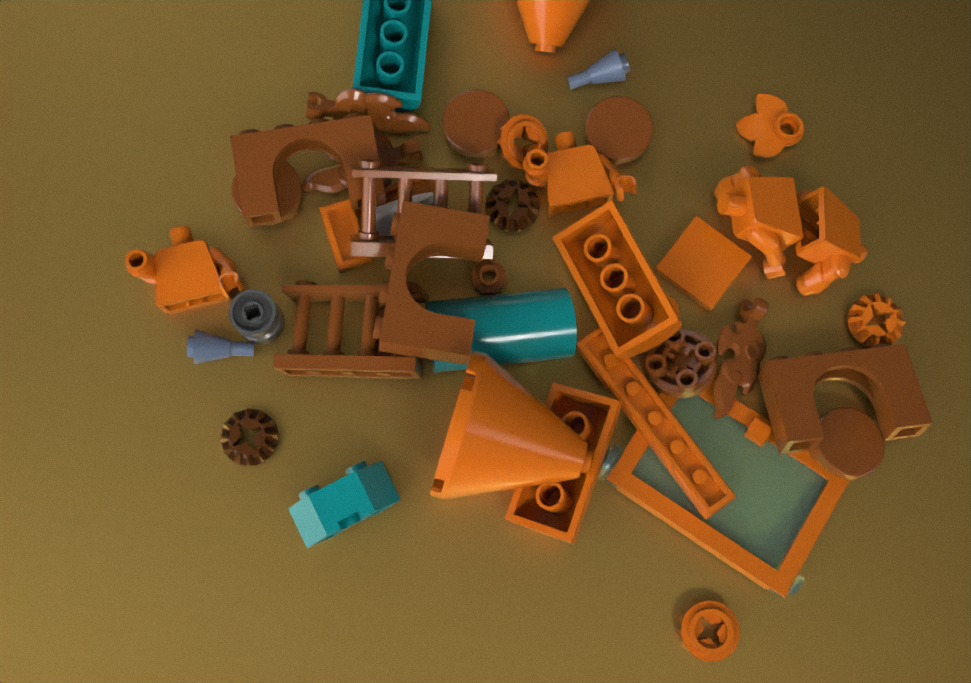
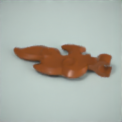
[306,88,431,134]
[302,134,423,193]
[713,297,769,419]

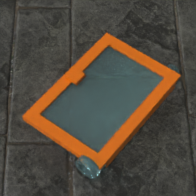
[598,384,849,598]

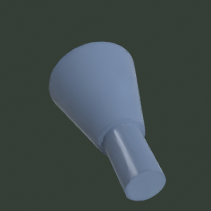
[567,48,630,90]
[187,329,254,365]

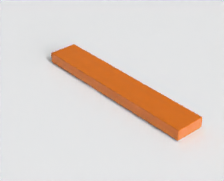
[576,327,737,520]

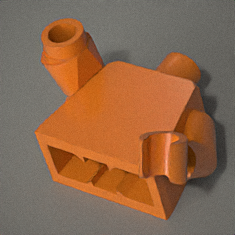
[523,131,638,217]
[714,165,804,279]
[796,186,867,296]
[125,226,245,314]

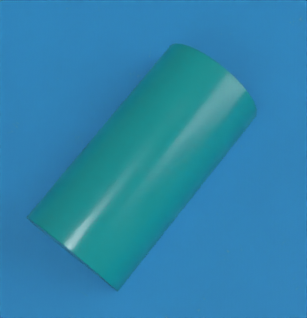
[352,0,432,113]
[425,288,577,373]

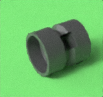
[229,289,285,345]

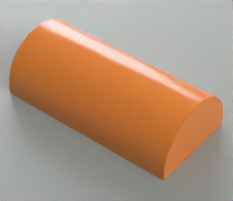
[552,200,682,359]
[504,382,622,545]

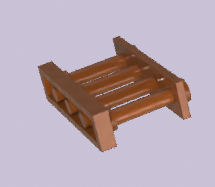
[350,159,497,259]
[273,280,429,379]

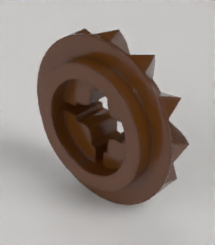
[485,179,540,233]
[219,408,279,466]

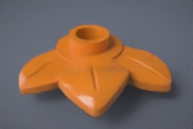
[736,93,804,158]

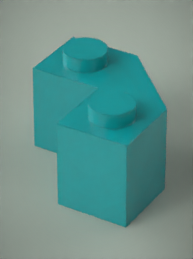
[288,461,401,548]

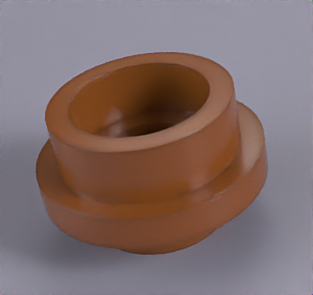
[471,259,506,294]

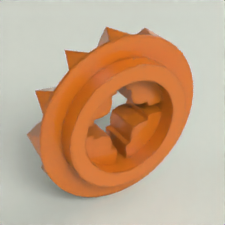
[497,114,548,170]
[847,293,906,348]
[679,600,740,662]

